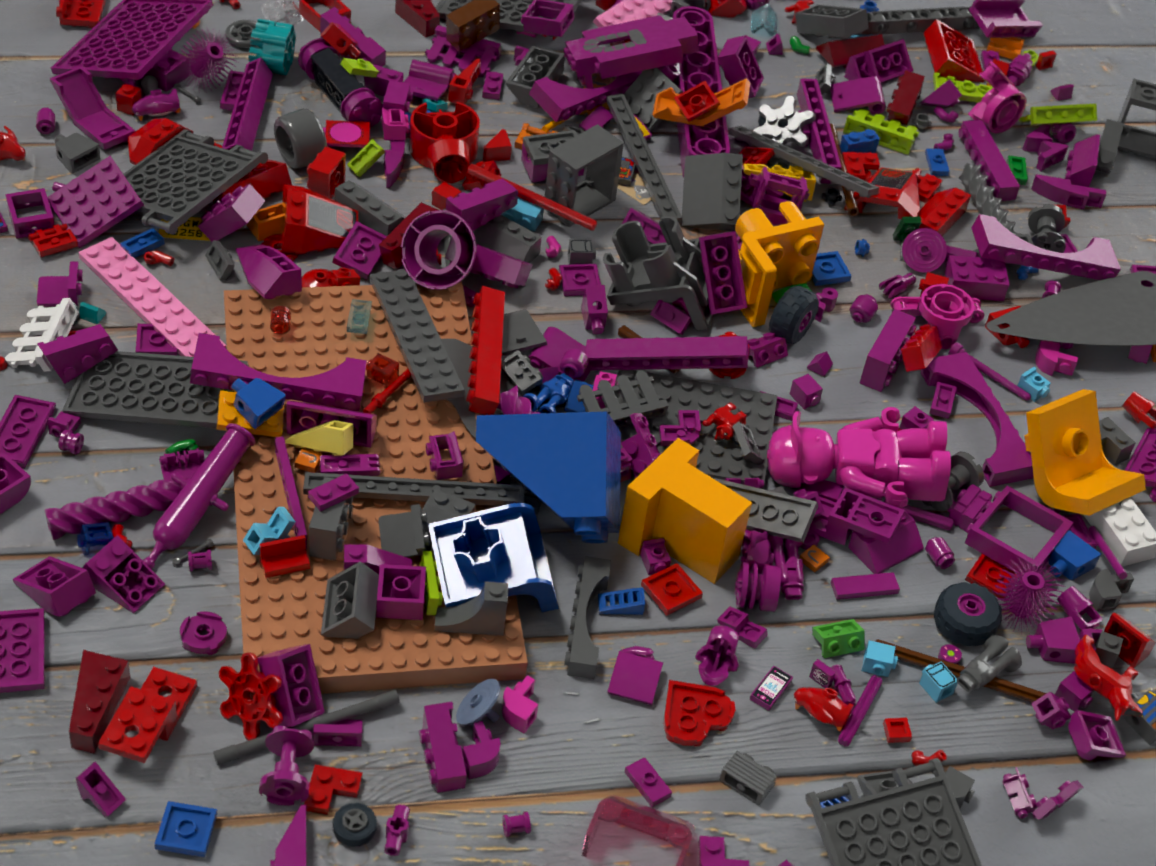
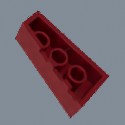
[379,202,438,270]
[69,650,130,754]

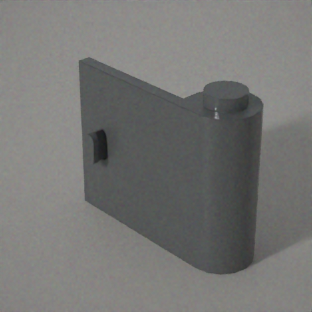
[502,309,547,356]

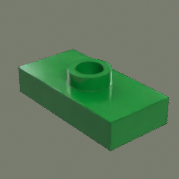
[1007,155,1028,185]

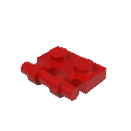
[911,168,943,203]
[28,224,78,257]

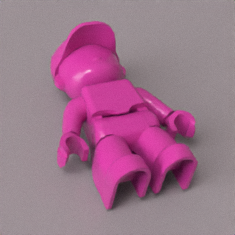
[767,407,951,509]

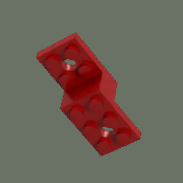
[98,666,198,763]

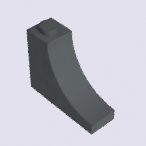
[434,582,508,636]

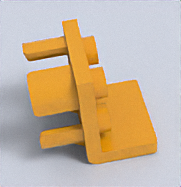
[735,201,824,327]

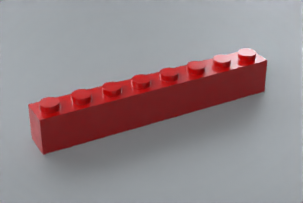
[466,286,505,415]

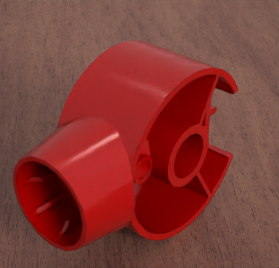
[409,101,480,183]

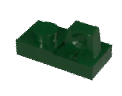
[893,217,922,248]

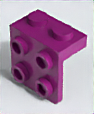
[37,261,83,307]

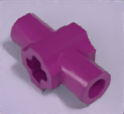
[384,805,410,856]

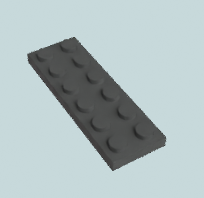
[711,477,818,543]

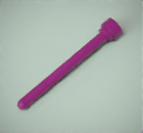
[948,342,1031,401]

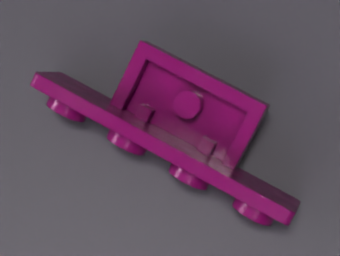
[621,413,661,478]

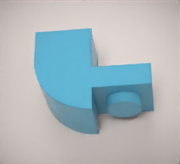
[243,507,296,555]

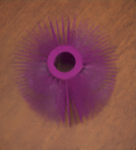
[174,28,238,93]
[993,555,1065,635]

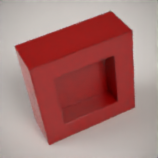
[1035,50,1057,70]
[883,717,912,743]

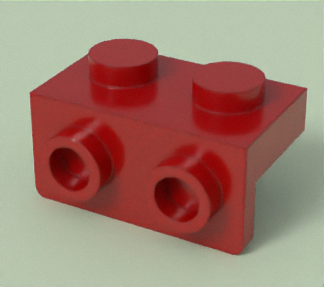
[462,161,502,190]

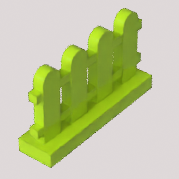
[1019,103,1098,125]
[843,109,919,155]

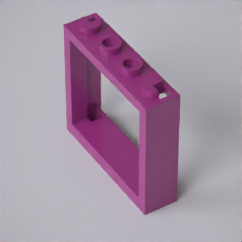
[965,486,1074,577]

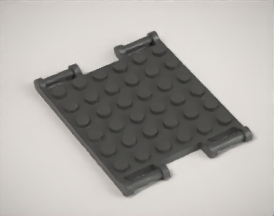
[124,130,268,234]
[806,758,982,866]

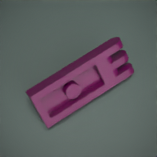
[320,454,380,476]

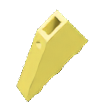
[285,420,354,456]

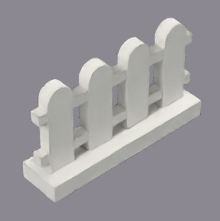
[5,298,79,372]

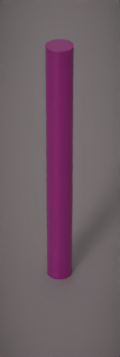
[1088,526,1127,579]

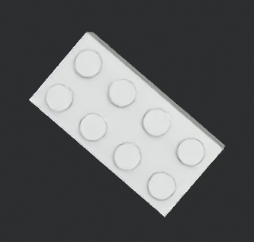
[1084,497,1156,567]

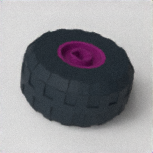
[769,286,819,344]
[933,582,1002,646]

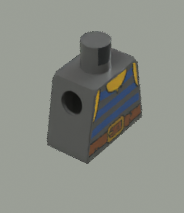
[1125,691,1156,745]

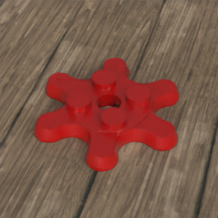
[219,652,283,740]

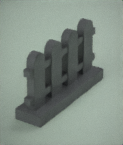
[577,370,669,428]

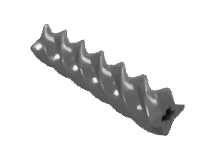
[959,163,1021,235]

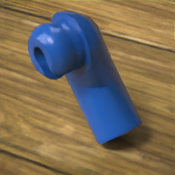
[1016,265,1039,280]

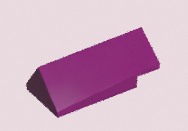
[844,39,914,82]

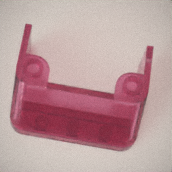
[582,795,695,866]

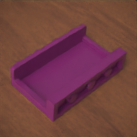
[969,0,1043,38]

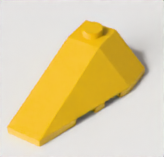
[743,164,816,202]

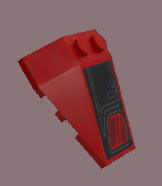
[845,167,920,219]
[281,184,358,254]

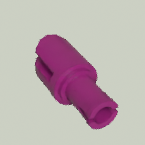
[879,273,916,299]

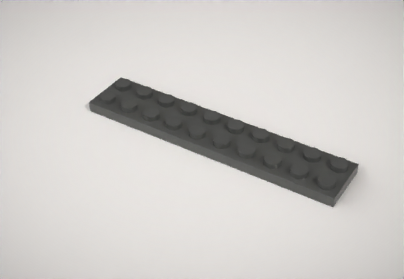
[370,269,465,403]

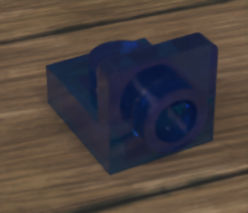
[77,522,114,555]

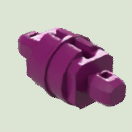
[1007,53,1033,86]

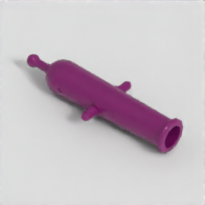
[142,423,256,569]

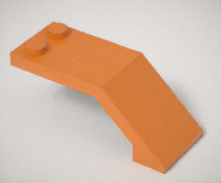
[652,78,750,126]

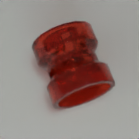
[270,306,291,335]

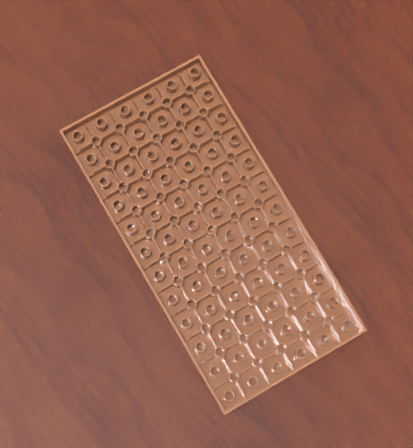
[224,282,528,699]

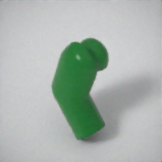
[789,36,810,55]
[165,439,199,455]

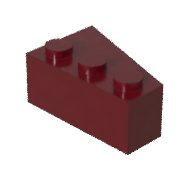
[395,0,440,38]

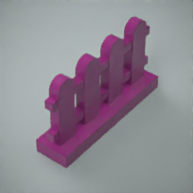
[425,25,501,77]

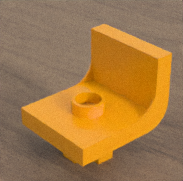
[1024,389,1146,516]

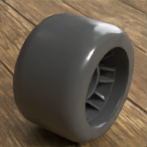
[274,109,327,169]

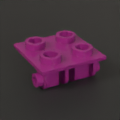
[159,448,205,488]

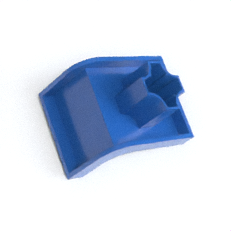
[428,503,559,613]

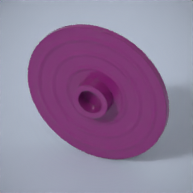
[902,228,947,273]

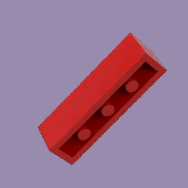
[901,324,942,372]

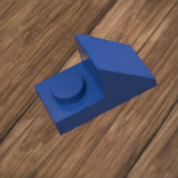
[564,379,594,412]

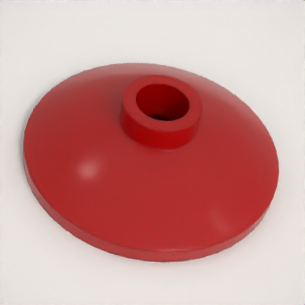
[302,269,331,288]

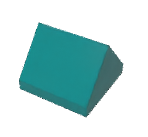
[80,302,106,324]

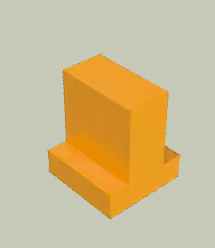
[618,438,752,584]

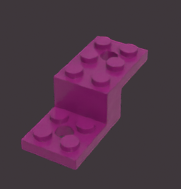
[806,487,905,545]

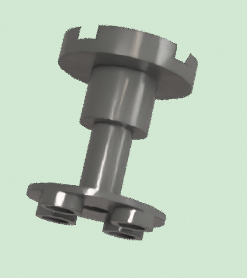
[1028,204,1066,253]
[922,451,984,511]

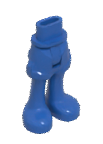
[523,373,574,413]

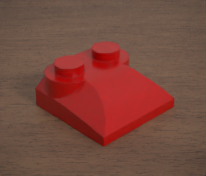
[674,81,720,122]

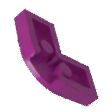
[659,410,701,446]
[1032,780,1084,820]
[699,836,749,866]

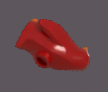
[0,126,26,161]
[794,687,854,731]

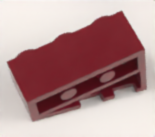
[886,70,925,126]

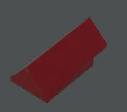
[816,34,885,69]

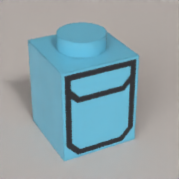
[919,661,958,703]

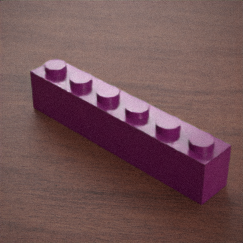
[958,120,1020,201]

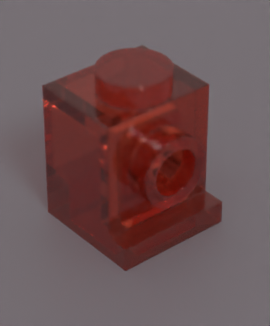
[366,353,399,389]

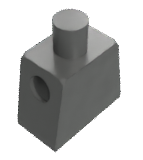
[55,133,101,174]

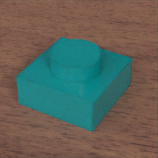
[423,99,448,112]

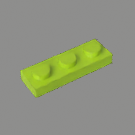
[419,551,442,615]

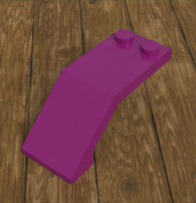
[50,66,135,150]

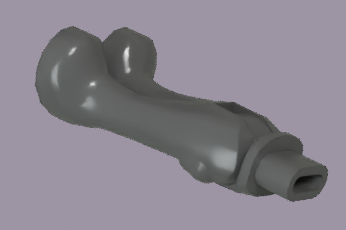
[957,635,1022,692]

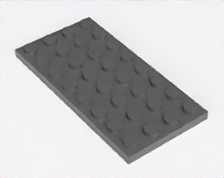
[62,351,249,428]

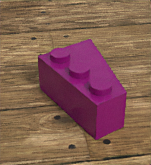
[37,324,118,384]
[419,701,467,793]

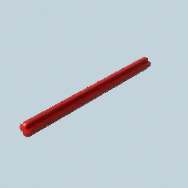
[467,164,598,231]

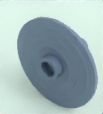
[456,679,500,726]

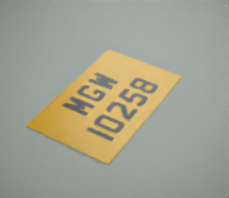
[158,217,210,241]

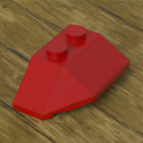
[128,118,193,165]

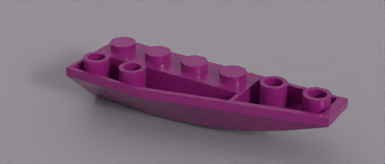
[236,245,302,299]

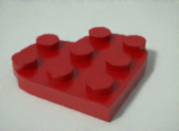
[663,680,736,747]

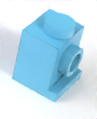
[1018,367,1051,402]

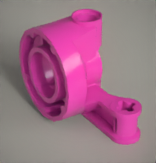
[968,61,1027,134]
[890,284,985,349]

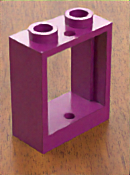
[521,0,574,37]
[5,188,54,239]

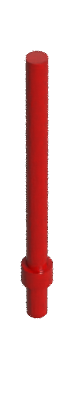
[363,368,412,414]

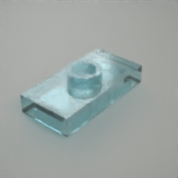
[347,299,372,334]

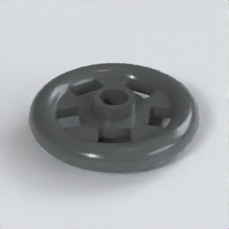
[225,20,259,47]

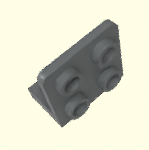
[378,504,430,557]

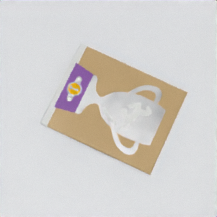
[618,173,652,205]

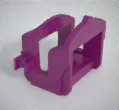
[749,167,810,227]

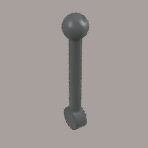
[174,84,201,103]
[172,539,214,567]

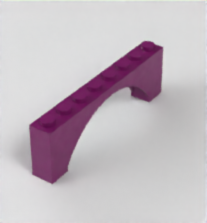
[529,71,642,123]
[971,214,1121,280]
[190,333,367,411]
[920,352,1034,487]

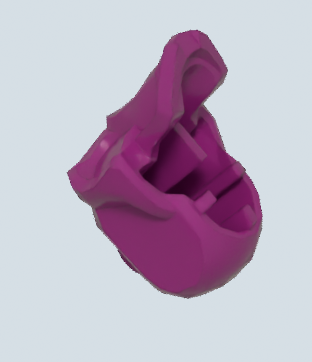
[741,530,774,574]
[695,625,739,686]

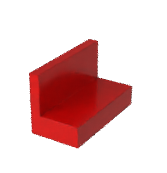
[260,535,310,578]

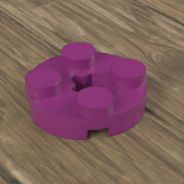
[180,611,227,655]

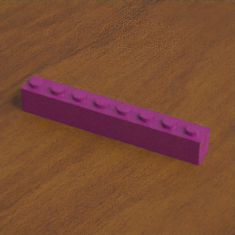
[222,57,273,151]
[797,79,842,184]
[585,336,749,371]

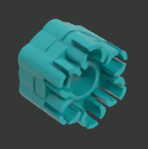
[248,19,296,76]

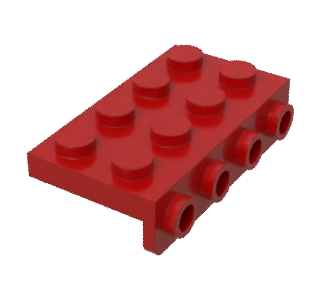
[56,0,106,28]

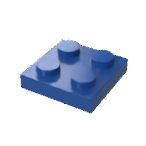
[811,251,851,286]
[154,801,217,857]

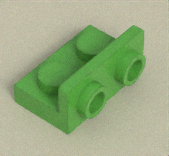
[812,619,865,658]

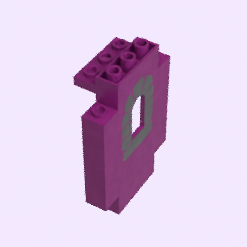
[563,15,699,89]

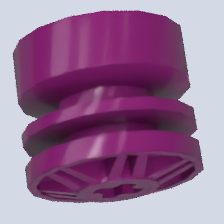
[735,562,781,612]

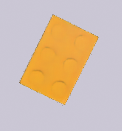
[216,390,284,437]

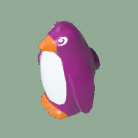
[132,89,181,121]

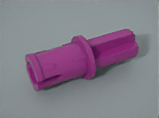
[831,664,856,705]

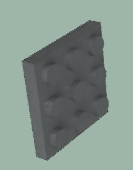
[624,68,683,133]

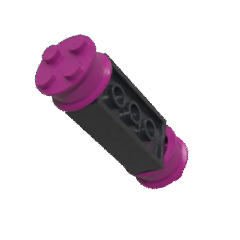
[298,38,383,128]

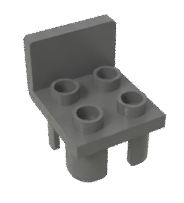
[603,216,714,331]

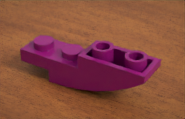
[1031,174,1106,210]

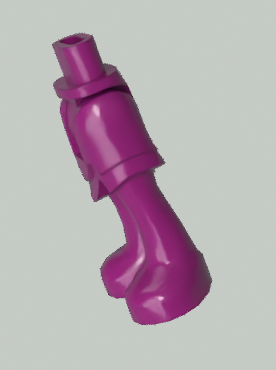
[768,534,804,600]

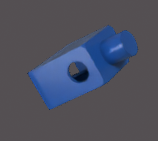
[231,378,286,429]
[1048,530,1101,580]

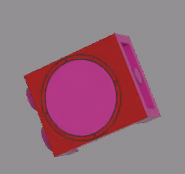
[322,120,370,149]

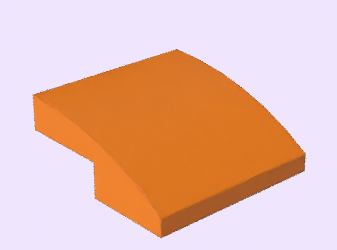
[986,37,1024,59]

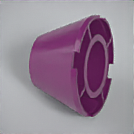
[401,210,476,290]

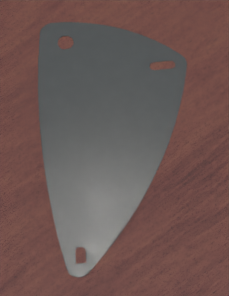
[986,271,1156,346]

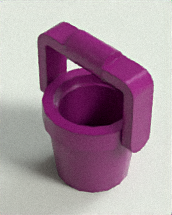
[1057,586,1103,630]

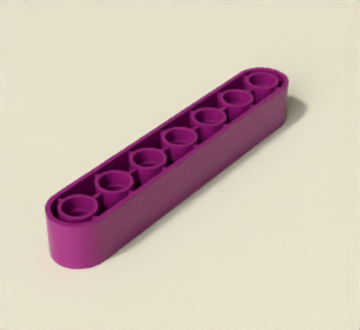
[672,6,730,178]

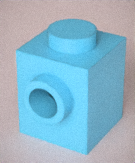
[862,640,898,677]

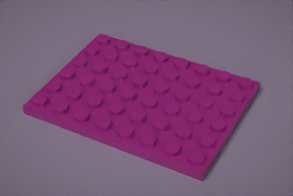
[51,0,214,80]

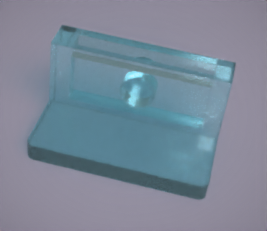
[751,3,777,36]

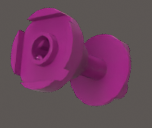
[259,726,314,806]

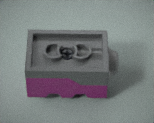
[521,130,584,182]

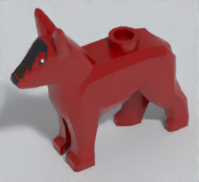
[1074,634,1143,721]

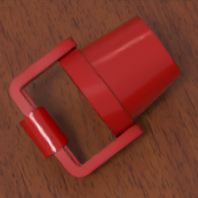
[1122,391,1156,429]

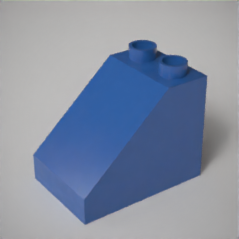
[476,411,621,544]

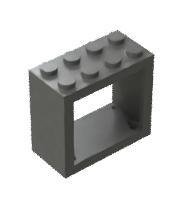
[1117,78,1156,159]
[545,124,624,227]

